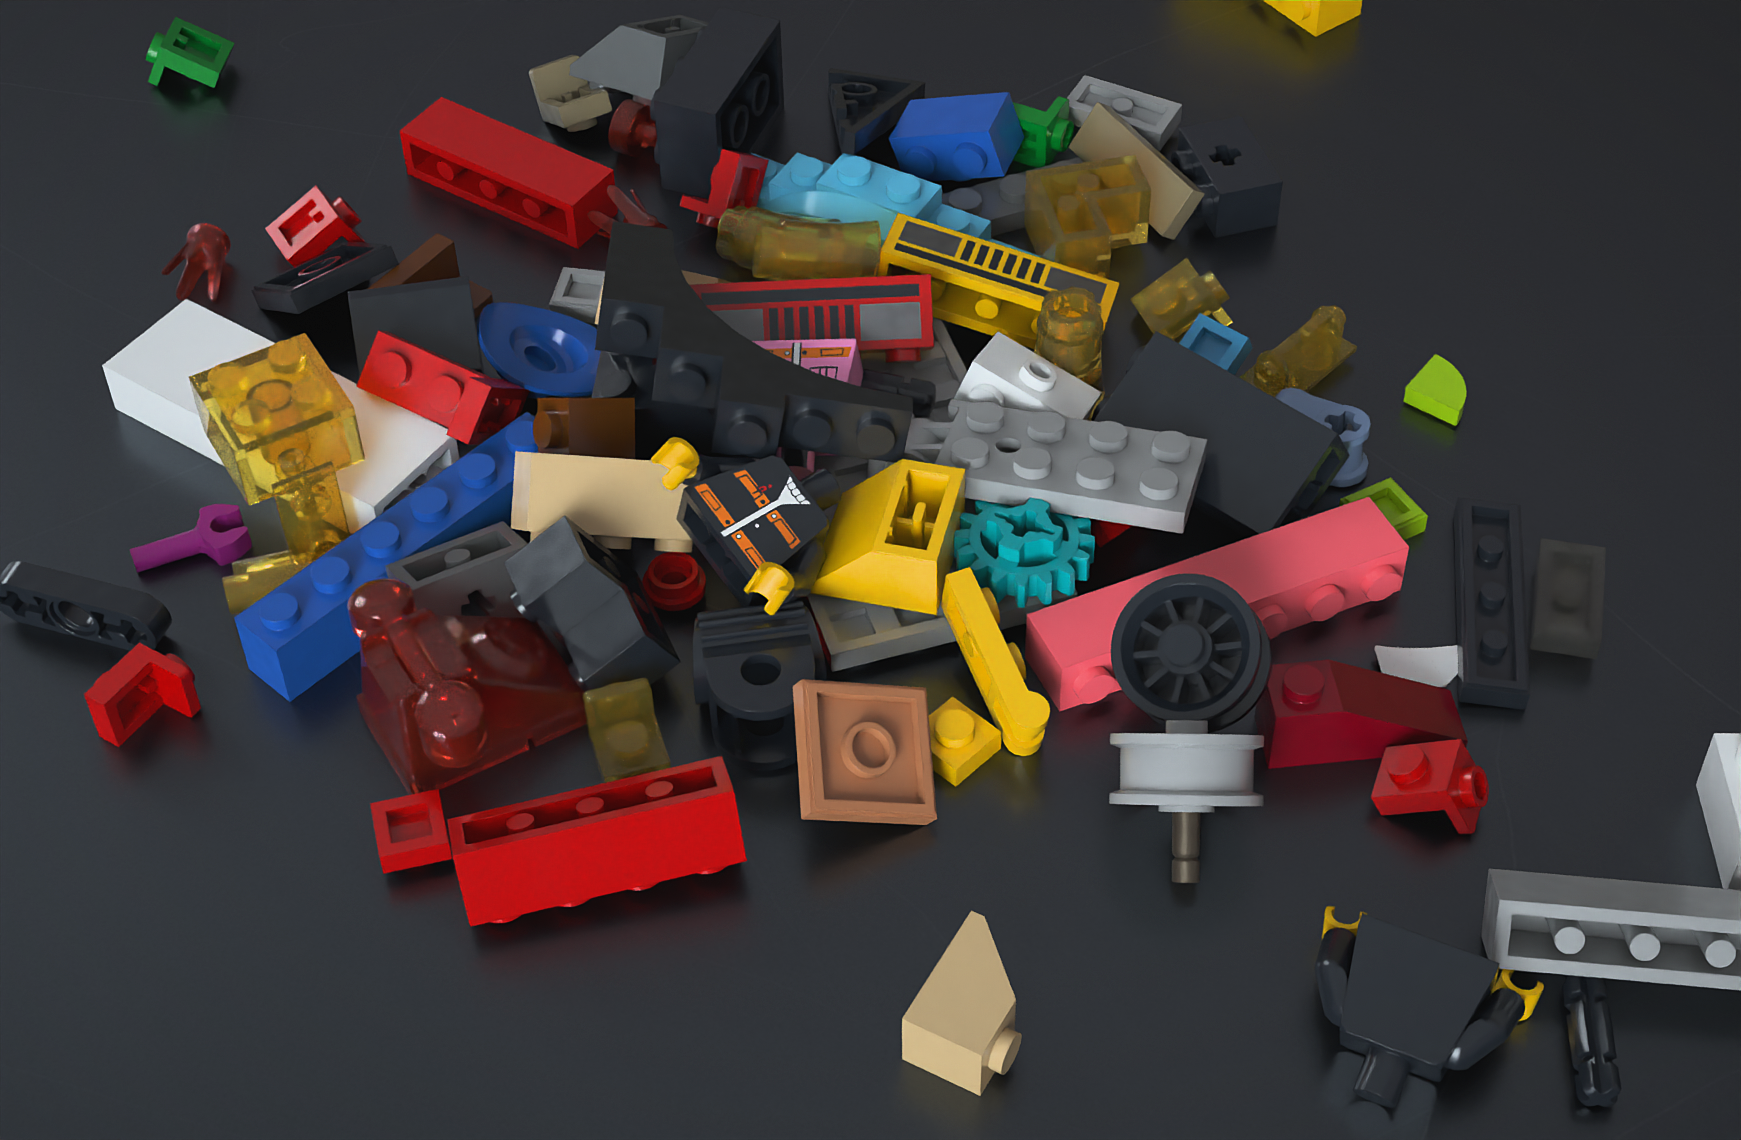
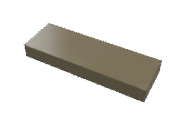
[1068,102,1205,240]

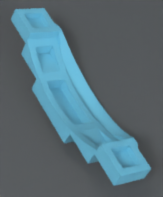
[751,152,1041,258]

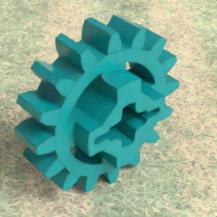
[954,497,1095,608]

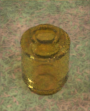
[222,548,313,615]

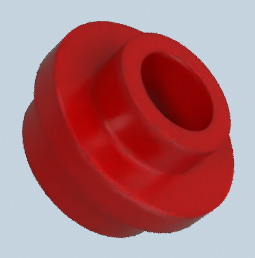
[642,552,706,611]

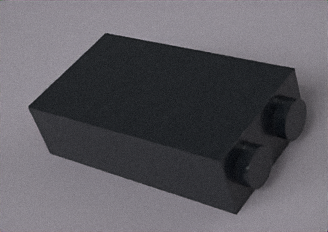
[1091,331,1350,538]

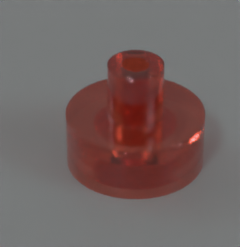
[608,99,657,157]

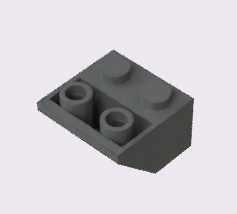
[569,15,709,106]

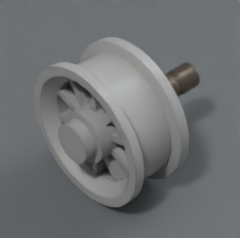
[1109,720,1264,883]

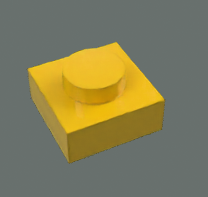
[929,696,1002,787]

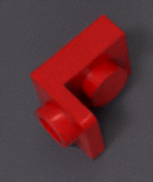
[680,149,769,230]
[265,186,366,267]

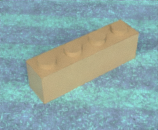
[511,451,693,552]

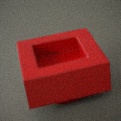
[370,789,452,874]

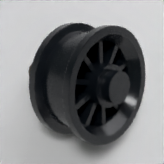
[1111,573,1272,733]

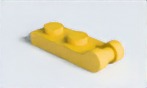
[941,567,1050,756]

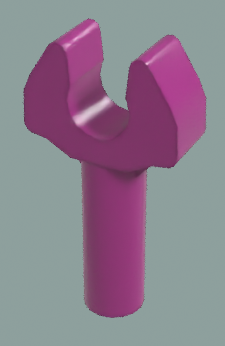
[129,504,253,573]

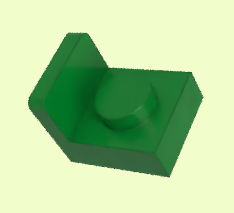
[145,16,235,88]
[1013,96,1074,168]

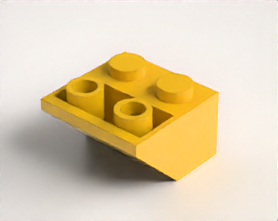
[810,459,965,615]

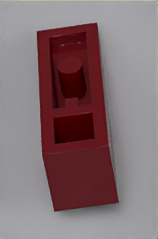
[1254,659,1468,769]

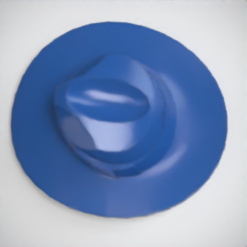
[477,302,601,399]

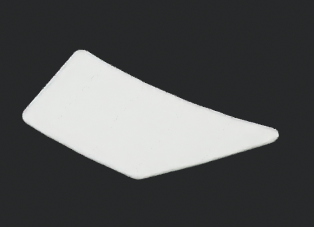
[1374,645,1458,688]

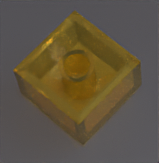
[188,333,365,506]

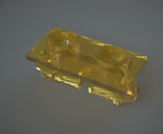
[1239,305,1357,397]
[271,448,350,574]

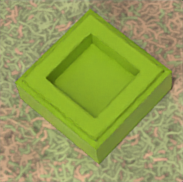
[1339,477,1428,540]

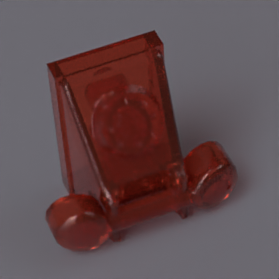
[347,577,595,795]

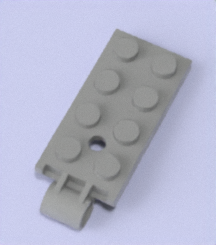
[884,399,1207,534]

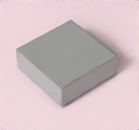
[549,267,605,325]

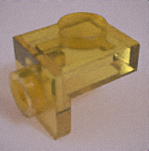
[1131,258,1233,340]

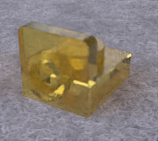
[583,678,671,783]

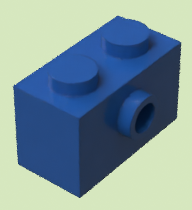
[889,92,1024,182]

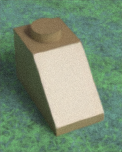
[902,910,1022,1096]

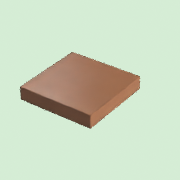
[793,679,937,825]

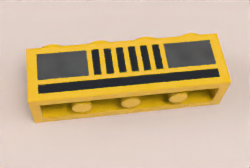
[874,213,1120,368]

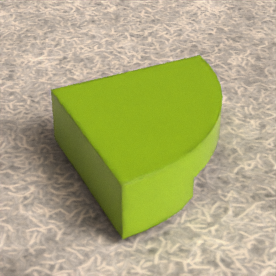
[1403,354,1467,426]

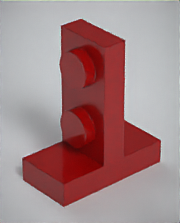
[356,330,530,445]

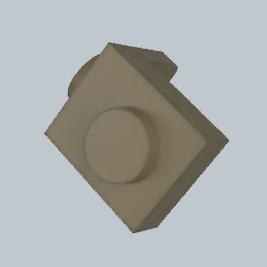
[529,55,613,132]

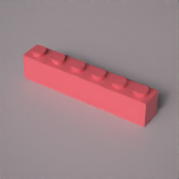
[1025,497,1409,712]

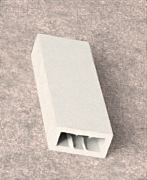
[102,299,460,534]

